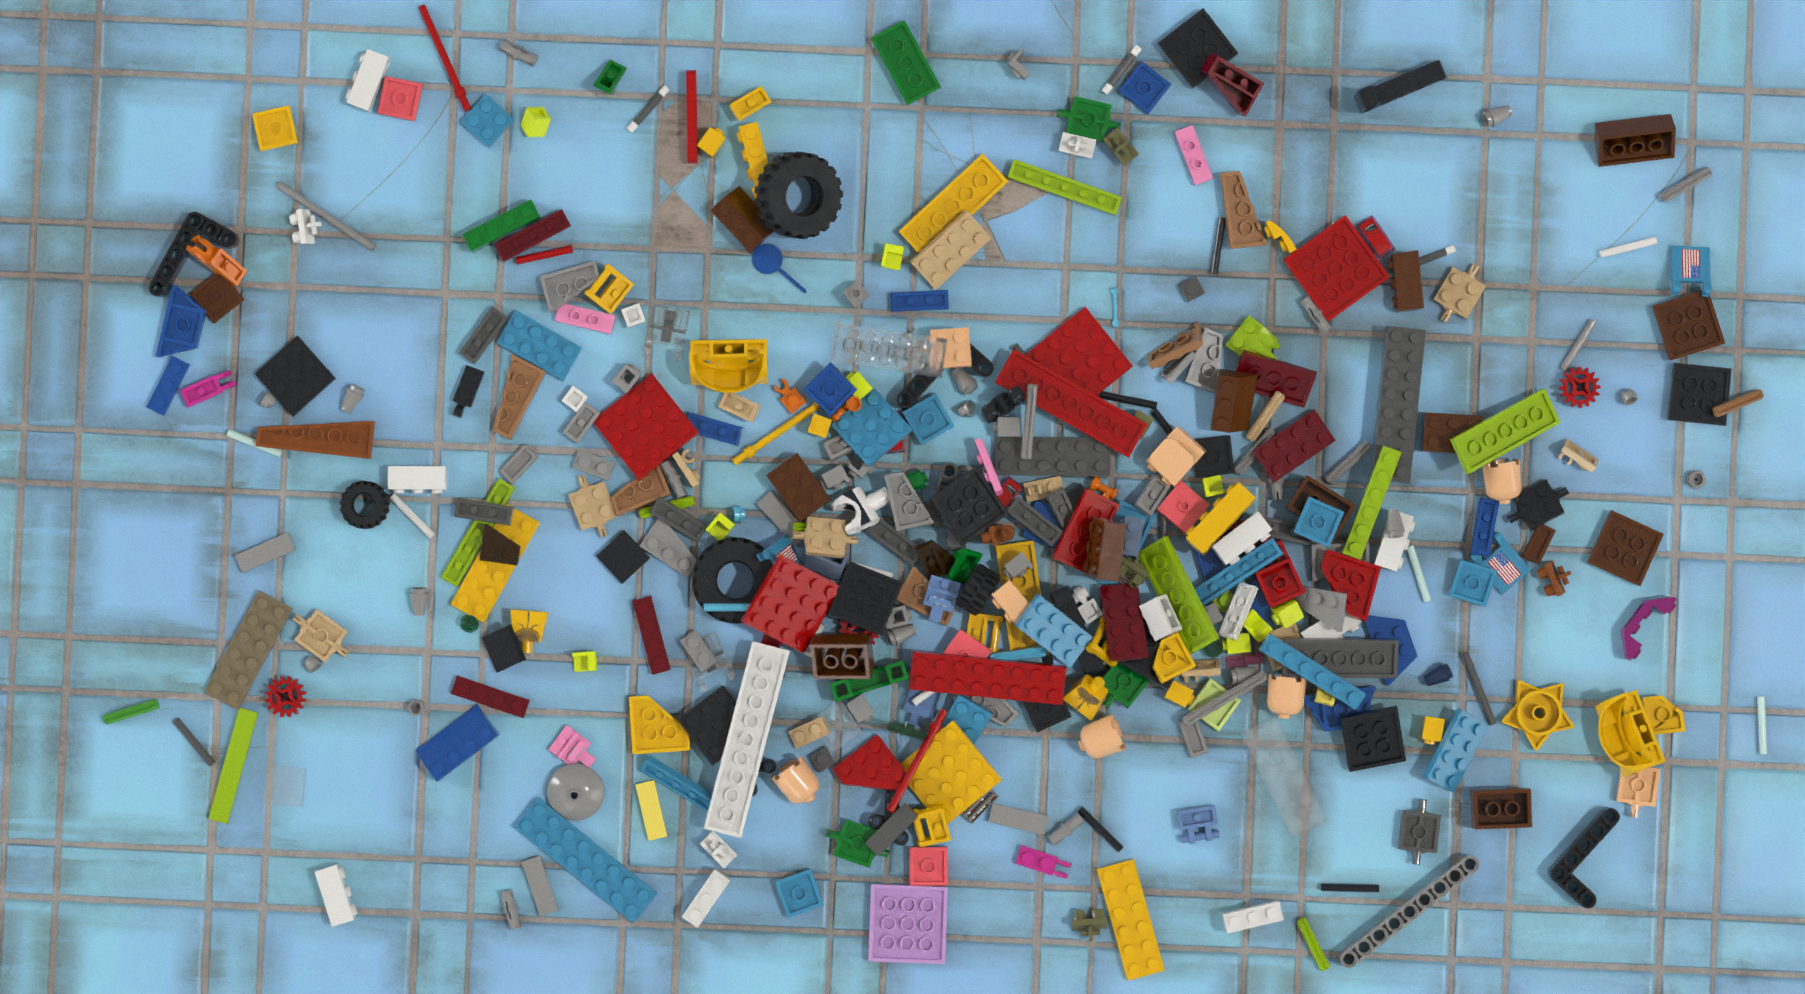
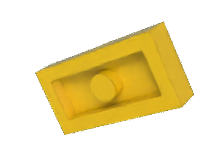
[729,86,772,122]

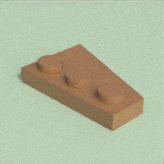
[1148,321,1203,369]
[610,465,671,517]

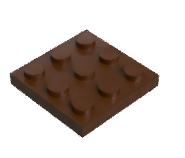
[1652,291,1725,361]
[1587,510,1664,586]

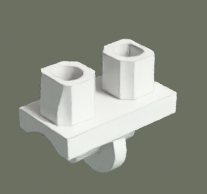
[1059,132,1096,159]
[289,209,322,244]
[700,831,737,868]

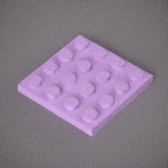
[868,884,948,964]

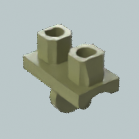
[1102,127,1139,166]
[1119,555,1150,589]
[1072,909,1107,941]

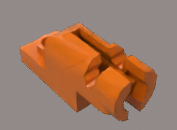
[186,235,247,286]

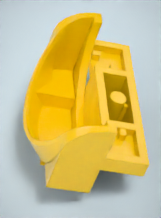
[689,339,768,393]
[1595,690,1666,778]

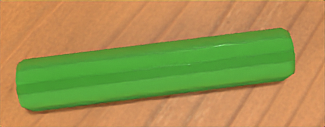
[103,699,160,725]

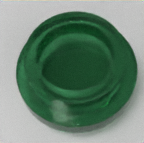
[460,615,479,633]
[1204,640,1223,658]

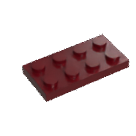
[1236,349,1317,408]
[1252,409,1336,483]
[1099,583,1149,662]

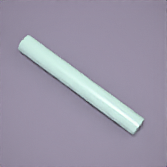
[226,429,283,457]
[1407,545,1431,602]
[1757,696,1767,754]

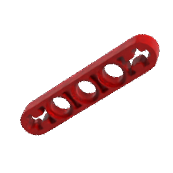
[686,70,698,164]

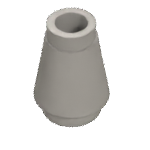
[1482,105,1512,127]
[951,368,978,396]
[341,384,365,413]
[1386,509,1405,538]
[410,587,429,616]
[886,624,916,646]
[1229,667,1258,685]

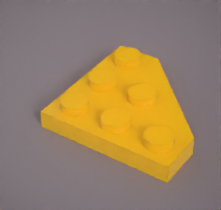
[629,695,690,754]

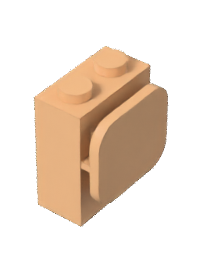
[1146,425,1207,486]

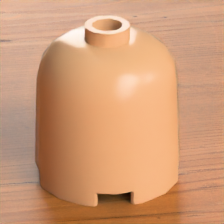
[1482,459,1522,504]
[1267,674,1307,719]
[1078,714,1127,759]
[771,755,819,804]

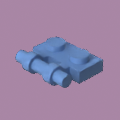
[1177,805,1220,844]

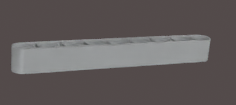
[1339,855,1479,968]

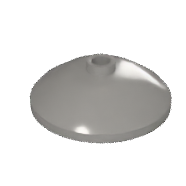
[547,763,605,821]

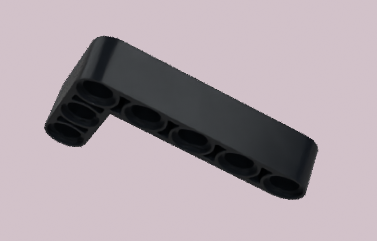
[1353,60,1447,114]
[149,212,240,297]
[897,343,994,409]
[1049,585,1105,677]
[1548,807,1620,909]

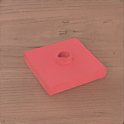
[377,76,423,122]
[1156,480,1210,535]
[943,628,992,658]
[909,847,948,886]

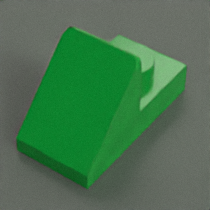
[593,59,627,95]
[947,548,983,585]

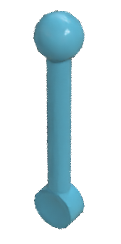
[1111,287,1120,327]

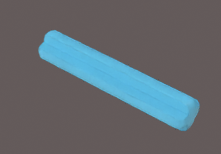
[990,646,1047,661]

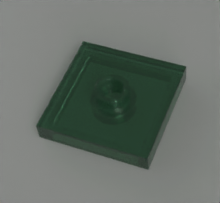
[888,721,926,741]

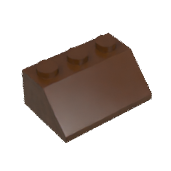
[711,186,774,254]
[1388,250,1424,312]
[1211,369,1258,433]

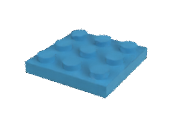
[831,388,912,467]

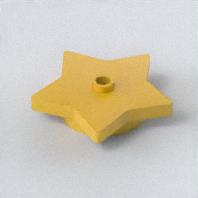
[1501,680,1574,751]

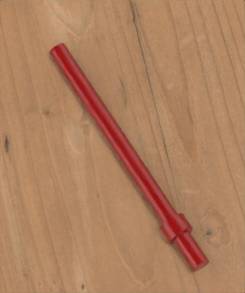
[418,5,472,112]
[887,709,948,813]

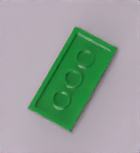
[871,20,941,106]

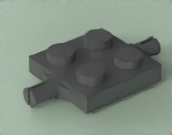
[1398,799,1441,865]

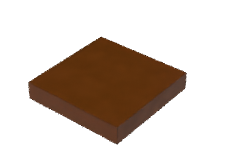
[190,274,244,324]

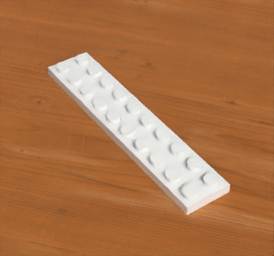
[704,641,790,838]

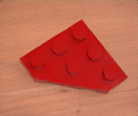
[1320,549,1381,622]
[832,734,907,791]

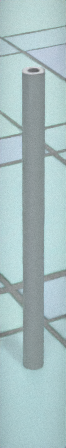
[277,181,376,251]

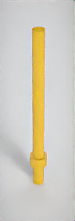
[732,402,821,465]

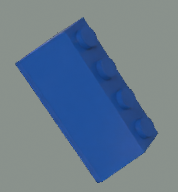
[416,704,501,782]

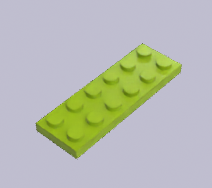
[1450,388,1561,474]
[1138,536,1220,655]

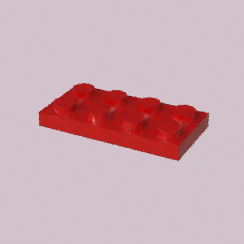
[1051,488,1120,573]

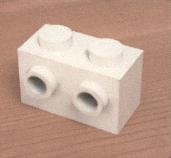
[1139,594,1182,641]

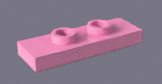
[1174,125,1213,186]
[555,304,616,334]
[975,438,1003,496]

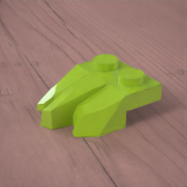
[1225,315,1280,359]

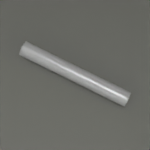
[1560,319,1596,371]

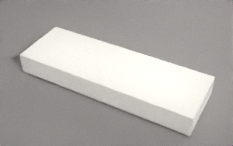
[1218,582,1258,641]

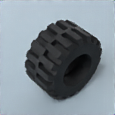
[339,481,390,529]
[956,563,1000,616]

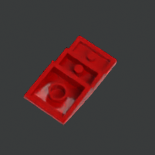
[1244,538,1306,608]

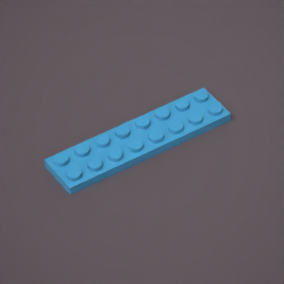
[514,797,657,923]

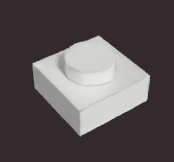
[621,303,646,328]
[562,386,589,412]

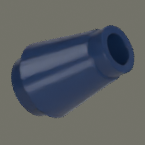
[1423,663,1454,687]

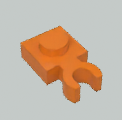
[774,379,807,414]

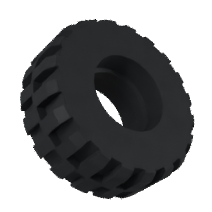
[754,151,843,239]
[692,537,773,623]

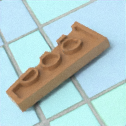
[1220,171,1268,250]
[493,354,547,440]

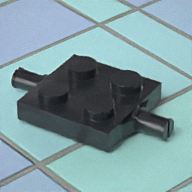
[1507,479,1569,531]

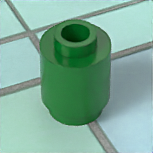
[905,469,929,491]

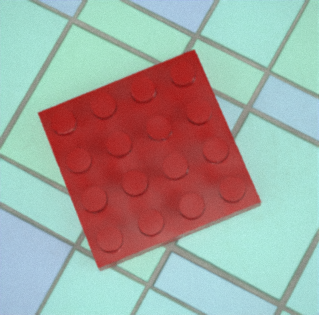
[1283,215,1390,322]
[1025,307,1133,395]
[594,373,699,481]
[741,554,840,653]

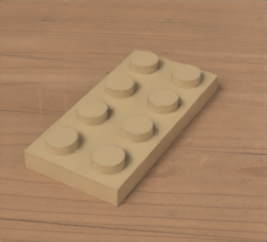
[910,210,992,290]

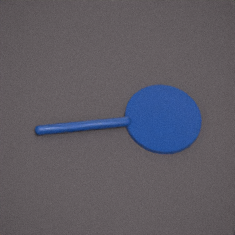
[752,244,807,293]

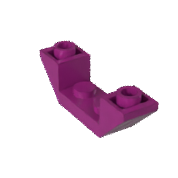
[1621,597,1677,660]

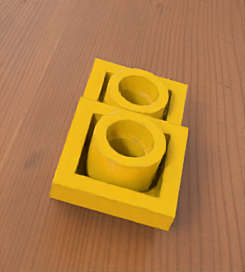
[1264,220,1297,254]

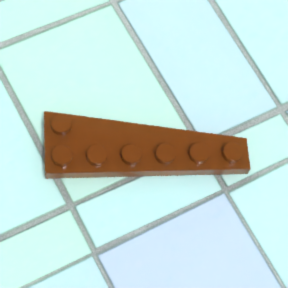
[256,421,375,459]

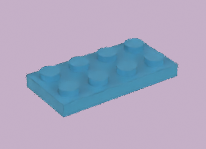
[497,310,582,381]
[1015,594,1093,668]
[1423,708,1489,793]

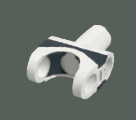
[831,487,890,535]

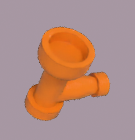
[831,396,861,422]
[1088,476,1118,499]

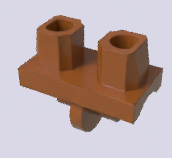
[981,524,1015,546]
[1537,560,1571,597]

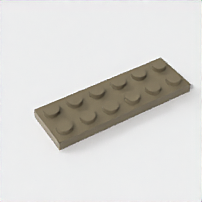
[204,590,294,710]

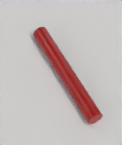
[516,245,574,265]

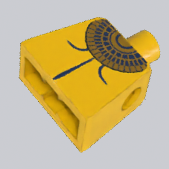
[510,610,549,653]
[1063,675,1108,721]

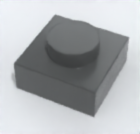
[1179,276,1205,302]
[810,747,835,773]

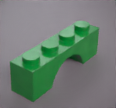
[463,199,541,253]
[830,660,909,702]

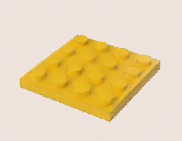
[900,720,1003,824]

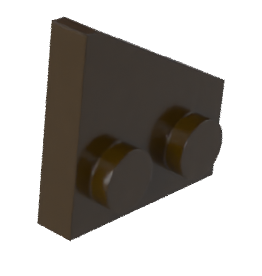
[480,524,521,565]
[914,540,955,581]

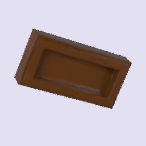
[1521,524,1556,565]

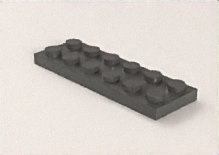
[995,437,1110,476]
[1281,638,1399,678]

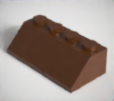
[1594,114,1676,167]

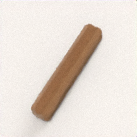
[1712,389,1764,417]

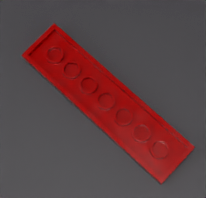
[995,349,1148,458]
[909,650,1066,705]

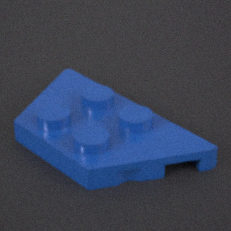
[156,285,207,357]
[1364,615,1417,686]
[1304,686,1376,732]

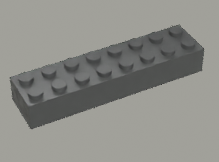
[1369,326,1426,483]

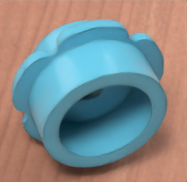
[731,505,745,524]

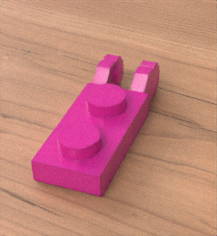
[180,370,237,408]
[1015,845,1072,879]

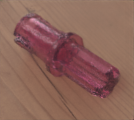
[1225,651,1264,668]

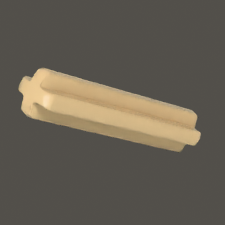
[1246,391,1285,442]

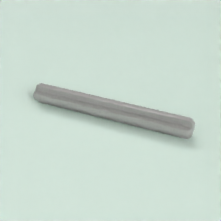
[1182,671,1268,726]

